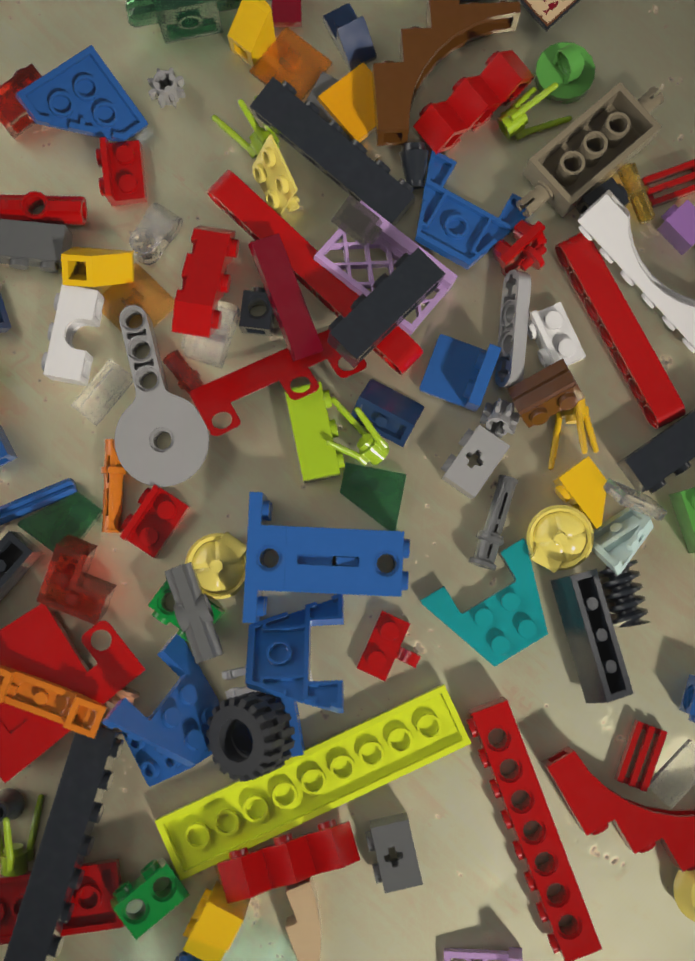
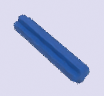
[0,478,78,526]

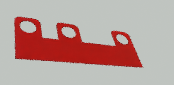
[188,329,367,436]
[0,620,146,783]

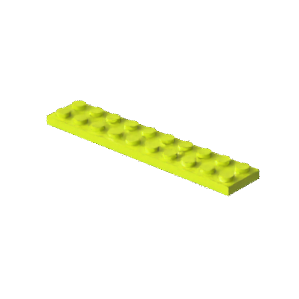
[155,684,472,881]

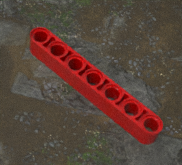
[555,232,686,429]

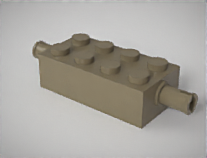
[516,82,664,218]

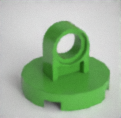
[534,42,595,104]

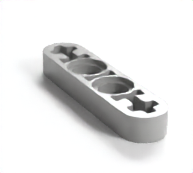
[495,270,531,388]

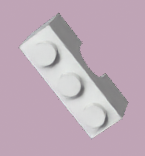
[41,284,105,386]

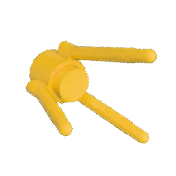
[548,396,599,470]

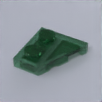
[340,462,407,531]
[17,492,103,560]

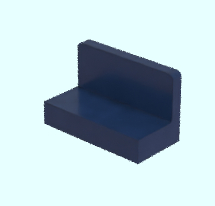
[351,379,424,447]

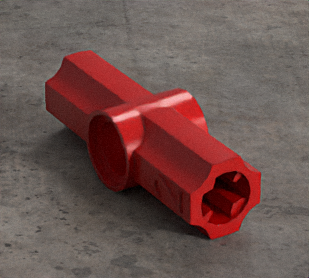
[0,191,88,225]

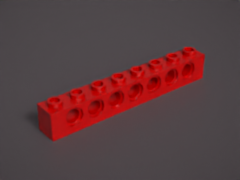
[466,697,602,961]

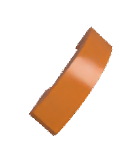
[0,665,107,739]

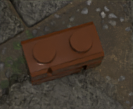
[507,358,585,428]

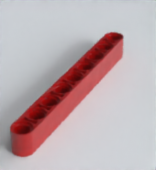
[206,170,423,375]

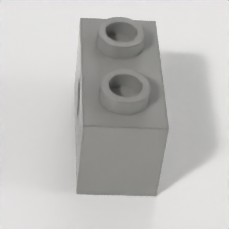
[441,425,510,500]

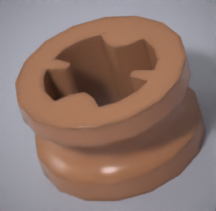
[108,686,140,706]

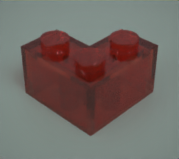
[36,534,117,625]

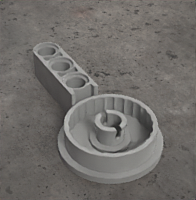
[115,305,209,487]

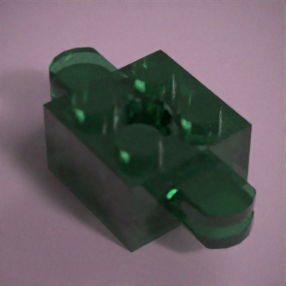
[125,0,242,43]

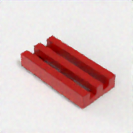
[639,159,695,209]
[614,719,668,793]

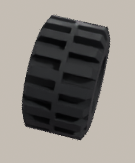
[206,691,295,782]

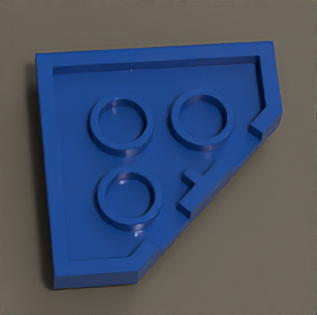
[16,45,148,142]

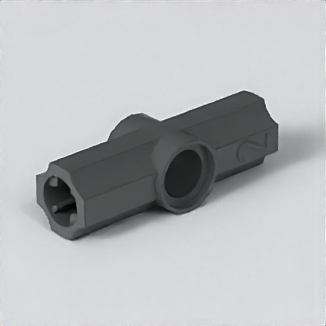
[164,562,224,664]

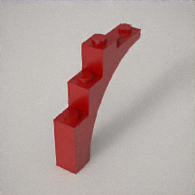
[541,746,695,872]

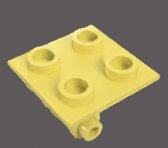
[252,134,300,216]

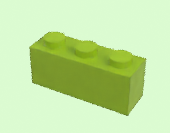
[284,382,345,483]

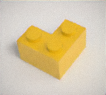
[182,880,251,961]

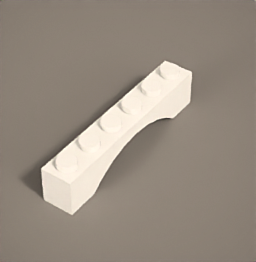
[578,190,695,353]

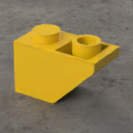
[227,0,276,68]
[61,247,134,287]
[553,456,608,529]

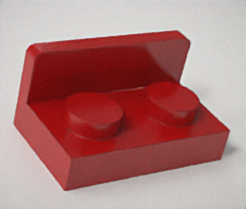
[96,137,147,206]
[120,485,190,558]

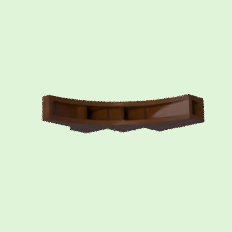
[372,0,521,146]

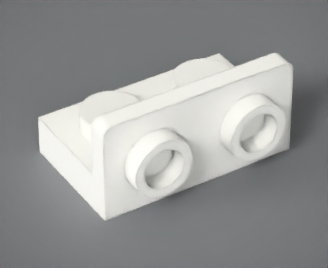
[527,302,586,368]

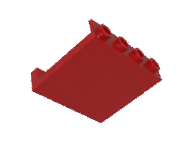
[0,601,106,734]

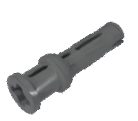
[468,475,518,571]

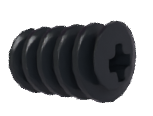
[598,560,650,628]

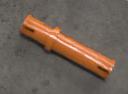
[101,439,126,533]

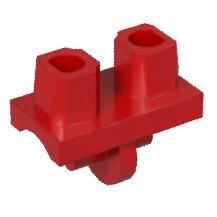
[492,220,547,276]

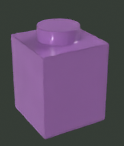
[657,200,695,255]

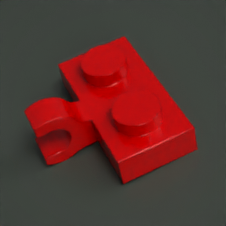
[357,610,421,681]

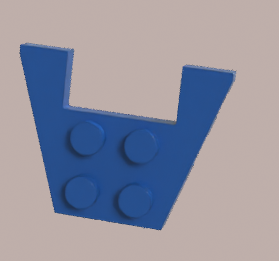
[414,151,528,270]
[245,594,344,713]
[102,633,220,767]

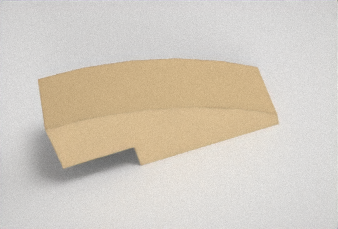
[285,877,322,961]

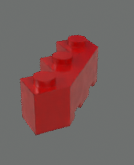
[413,50,535,154]
[172,225,239,338]
[217,819,360,904]

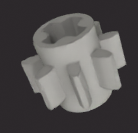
[148,68,186,108]
[480,398,520,438]

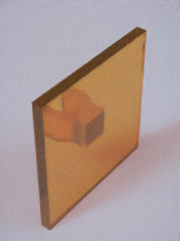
[249,26,332,101]
[102,262,175,332]

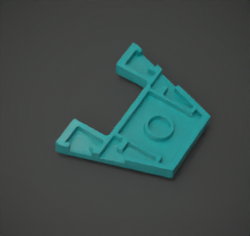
[419,538,548,667]

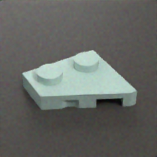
[591,503,654,575]

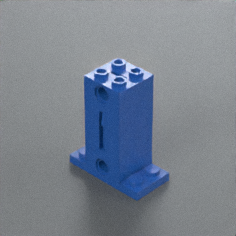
[243,492,410,623]

